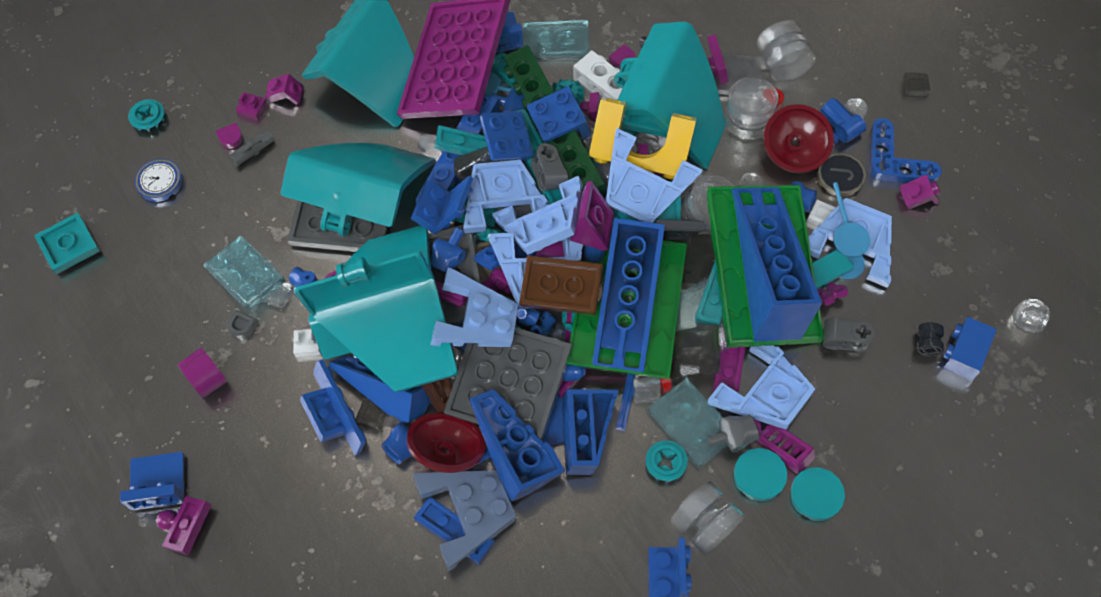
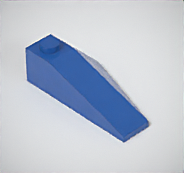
[329,355,431,423]
[470,389,565,502]

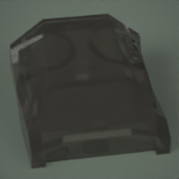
[670,324,721,382]

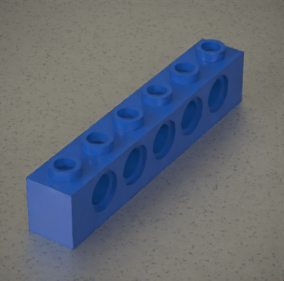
[415,94,499,204]

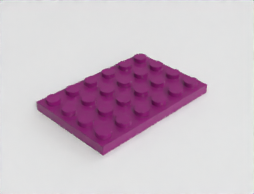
[397,0,511,119]

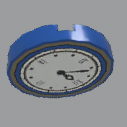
[135,159,183,202]

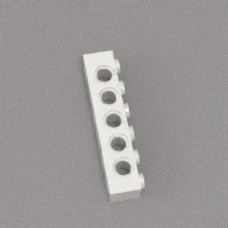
[573,50,666,148]

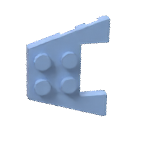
[606,128,702,223]
[463,160,548,234]
[492,176,583,255]
[808,198,892,288]
[489,233,583,309]
[430,268,518,347]
[708,345,815,430]

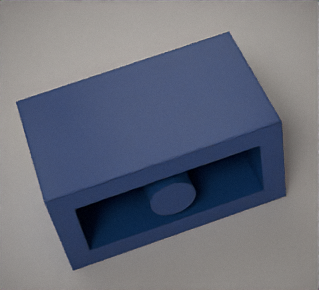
[943,317,997,381]

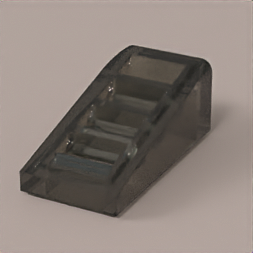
[454,147,507,181]
[682,234,715,284]

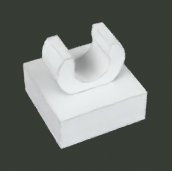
[293,329,321,357]

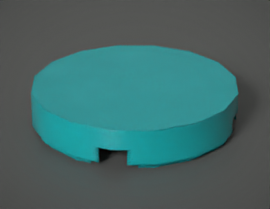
[733,448,787,502]
[790,467,845,521]

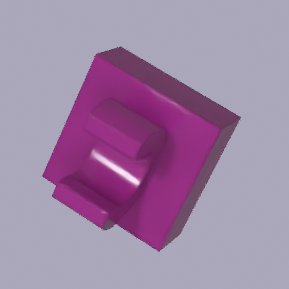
[235,92,267,121]
[580,92,602,123]

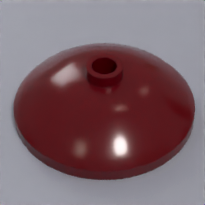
[763,104,834,173]
[407,412,486,473]

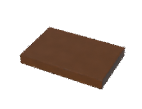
[519,255,603,316]

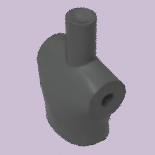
[707,414,759,452]

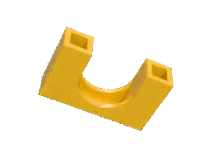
[589,97,697,180]

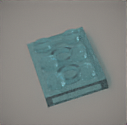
[203,235,286,312]

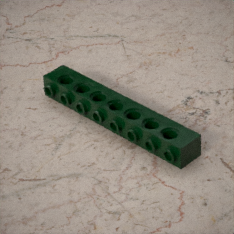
[503,45,607,197]

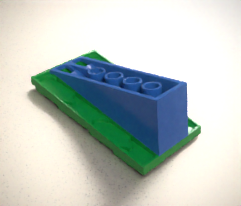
[706,185,824,348]
[566,218,687,380]

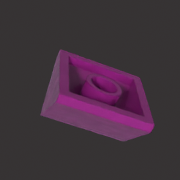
[570,181,614,251]

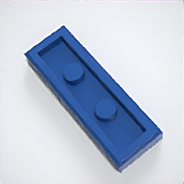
[413,497,495,564]

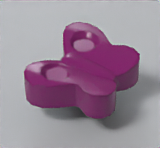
[817,282,849,305]

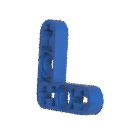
[870,118,942,183]

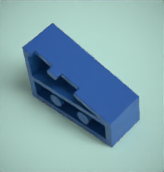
[562,389,619,475]

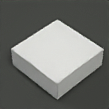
[807,200,836,226]

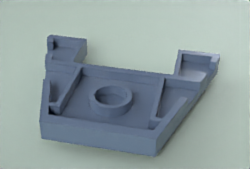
[413,470,516,571]

